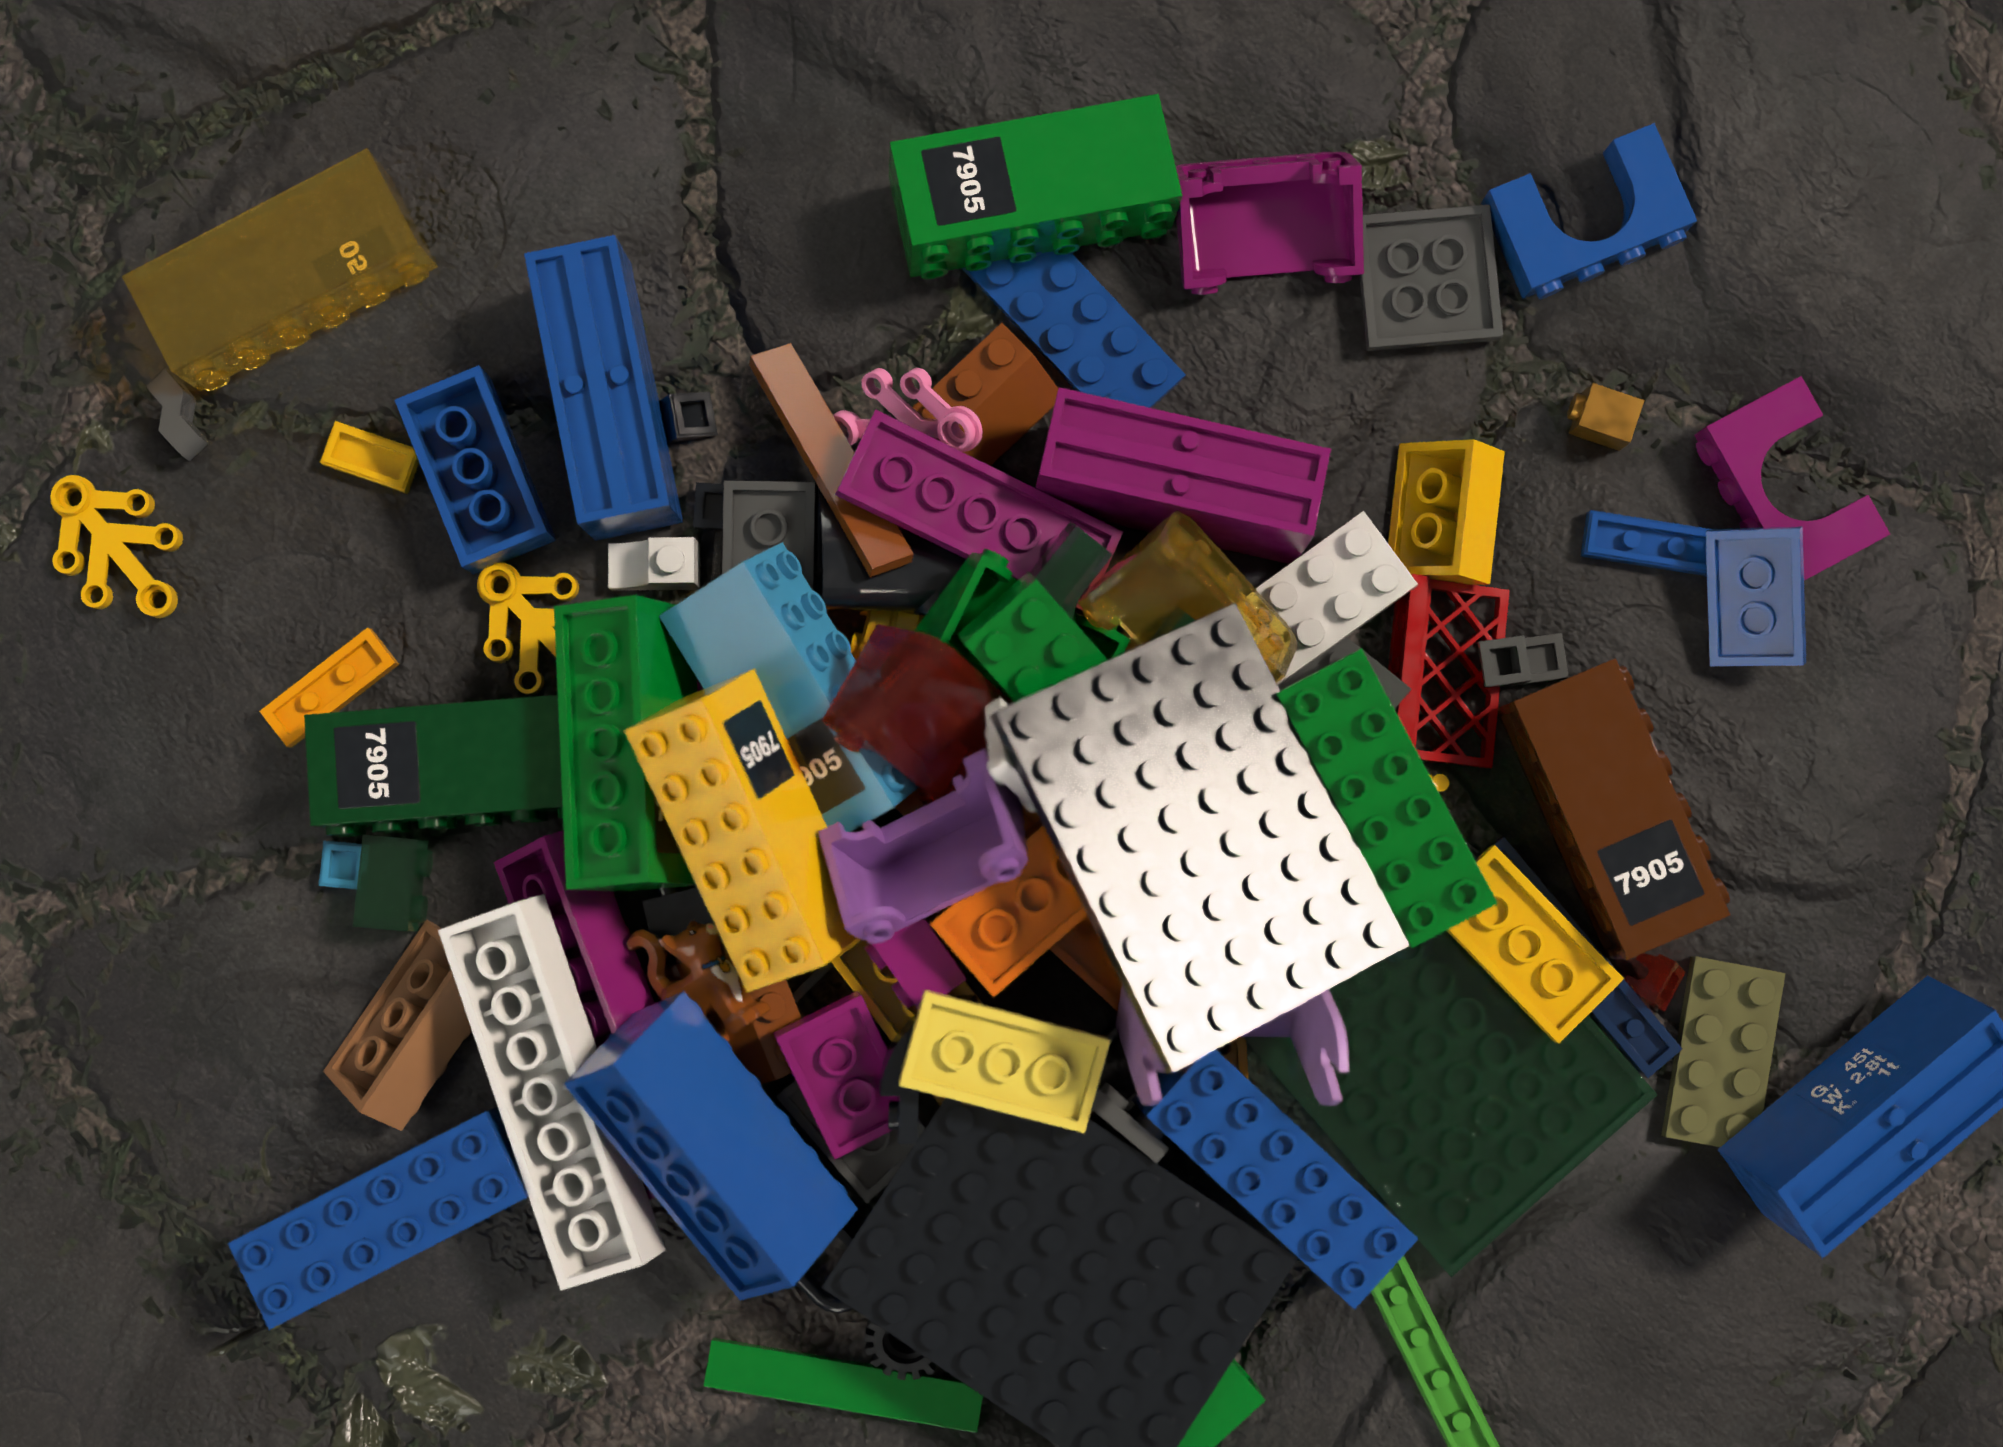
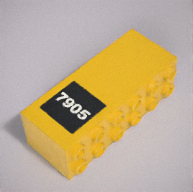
[625,669,857,992]

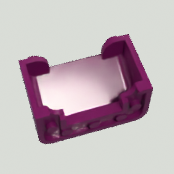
[1176,152,1364,295]

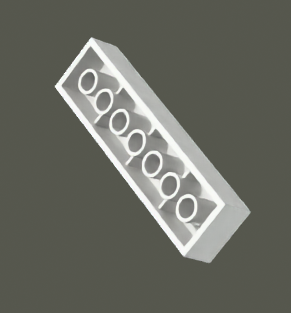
[438,894,666,1291]

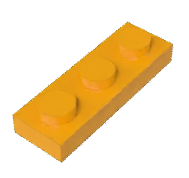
[259,627,399,748]

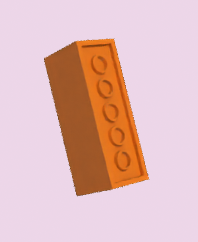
[928,819,1088,997]

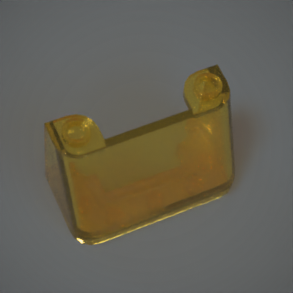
[1078,511,1297,683]

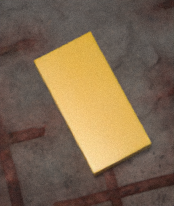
[320,421,419,494]

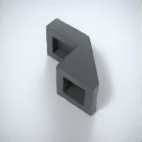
[1477,633,1569,688]

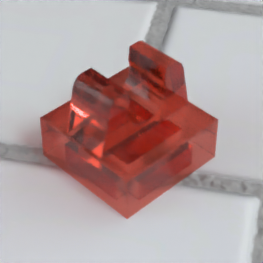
[1625,953,1686,1012]

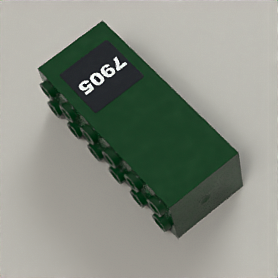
[304,695,563,837]

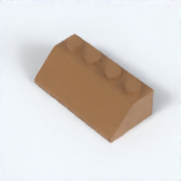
[323,919,472,1131]

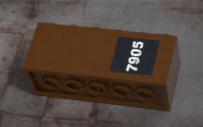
[1498,658,1731,960]

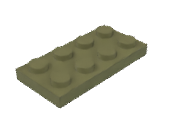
[1661,956,1786,1147]

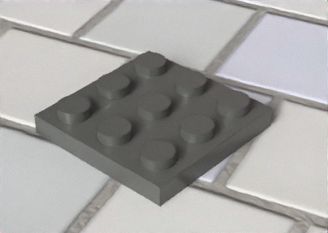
[1359,204,1503,351]

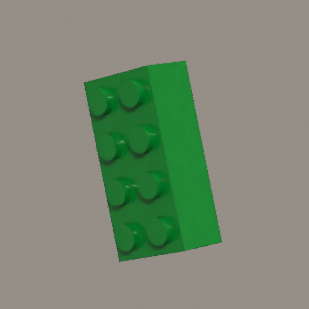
[957,571,1108,702]

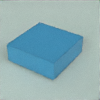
[319,841,373,890]

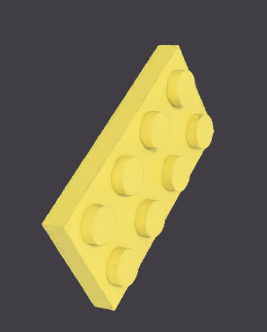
[898,989,1110,1133]

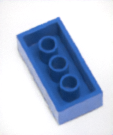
[395,365,556,574]

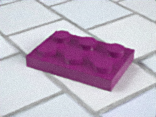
[773,991,919,1160]

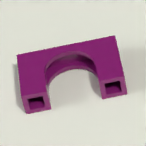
[1694,376,1890,580]

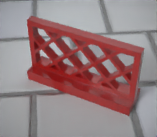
[1388,574,1510,769]

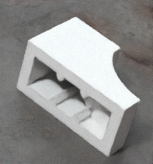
[608,537,701,590]

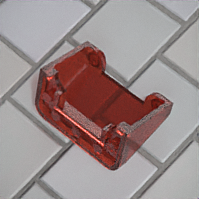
[821,624,1013,807]

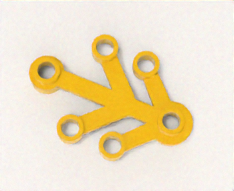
[50,475,183,618]
[477,562,579,695]

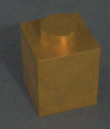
[1567,383,1645,451]

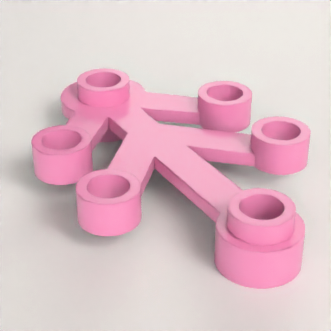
[833,368,982,452]

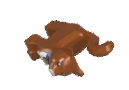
[627,921,771,1042]

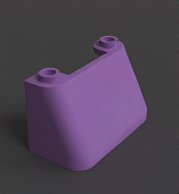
[818,749,1028,943]

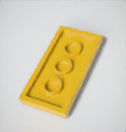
[1446,845,1624,1044]

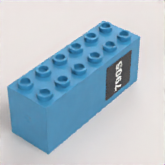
[659,542,929,832]

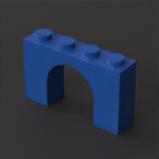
[1481,123,1697,300]

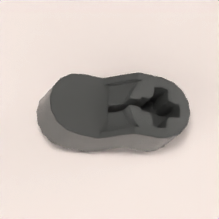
[146,368,209,461]

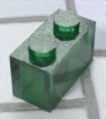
[353,835,433,932]

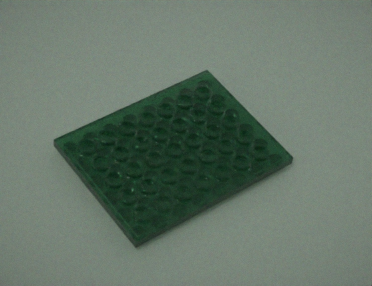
[1243,931,1658,1277]

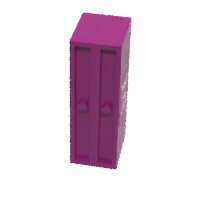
[1035,387,1331,564]

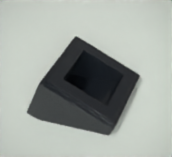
[659,392,718,445]

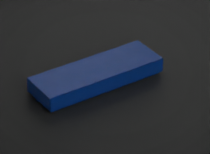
[1581,510,1711,576]

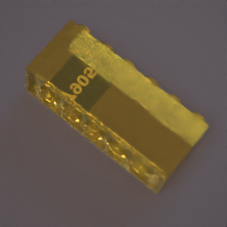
[122,148,438,391]

